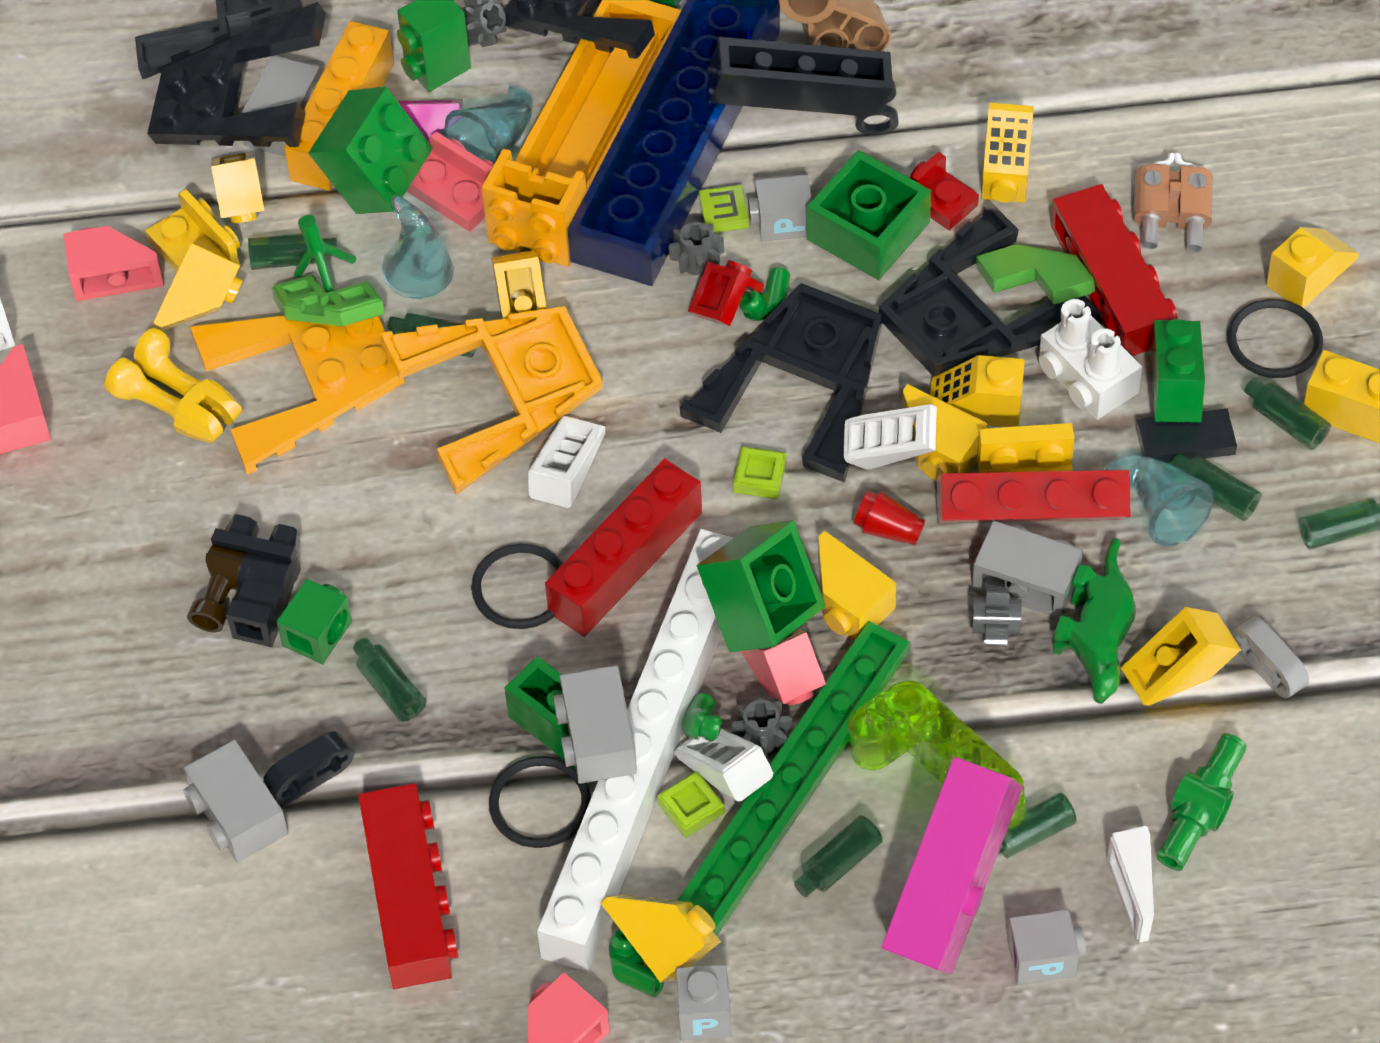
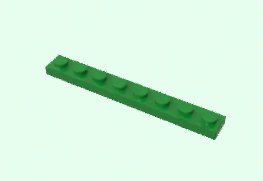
[677,621,910,936]

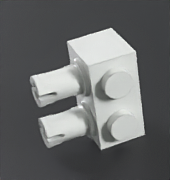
[1039,299,1142,420]

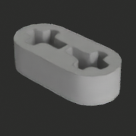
[1232,616,1309,698]

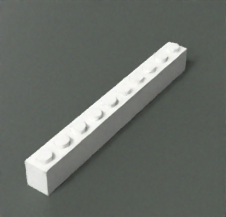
[537,529,733,973]

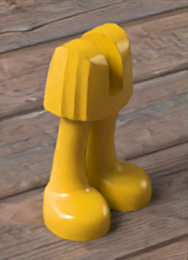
[104,327,243,444]

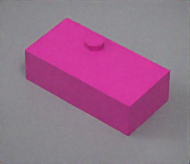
[881,756,1023,974]

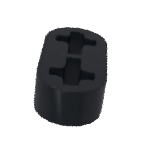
[263,731,354,804]

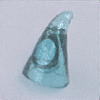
[444,86,533,164]
[382,196,455,299]
[1102,455,1213,546]

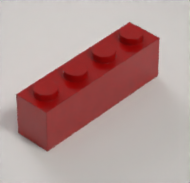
[1051,184,1178,356]
[545,458,702,638]
[937,470,1131,524]
[358,783,459,990]

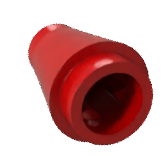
[853,490,926,546]

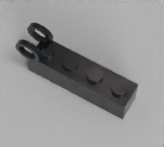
[708,37,899,136]

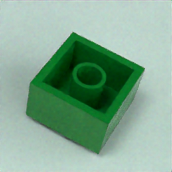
[308,87,433,214]
[806,150,931,280]
[696,520,826,652]

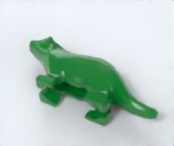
[1053,538,1136,704]

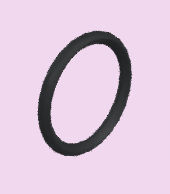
[1227,299,1323,378]
[471,543,563,629]
[489,756,591,848]

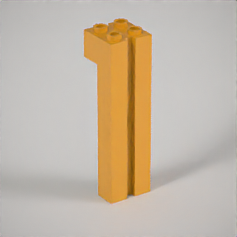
[482,0,688,267]

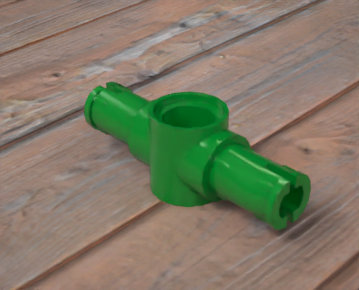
[1157,733,1247,871]

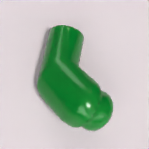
[739,267,790,321]
[682,693,723,742]
[609,929,664,997]

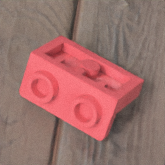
[406,132,494,232]

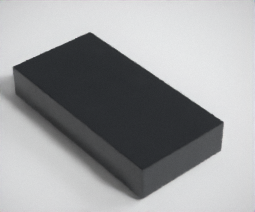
[1136,408,1237,466]

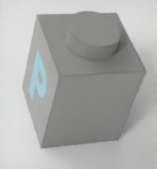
[748,174,812,242]
[1008,909,1086,985]
[676,964,731,1041]

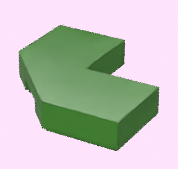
[976,244,1095,305]
[271,275,385,326]

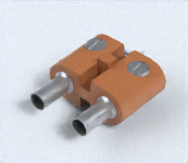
[1134,153,1213,252]

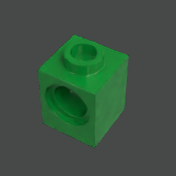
[277,579,352,665]

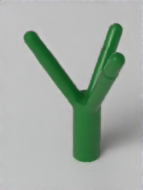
[294,215,356,293]

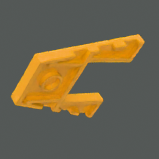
[381,306,603,494]
[190,316,405,474]

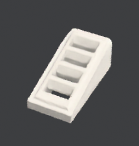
[844,404,937,470]
[528,416,605,508]
[674,729,773,801]
[1107,826,1154,943]

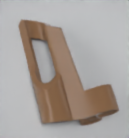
[778,0,891,51]

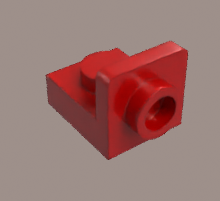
[910,152,979,231]
[688,260,764,326]

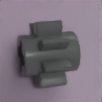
[461,0,507,47]
[669,220,724,277]
[972,586,1022,646]
[731,696,792,759]

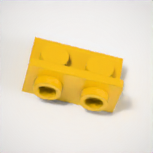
[145,189,240,273]
[977,423,1074,473]

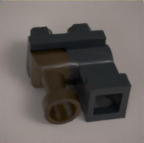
[187,514,301,648]

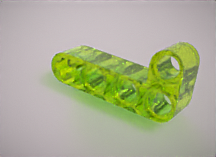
[847,680,1027,831]

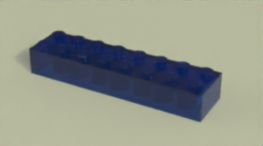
[567,0,780,286]

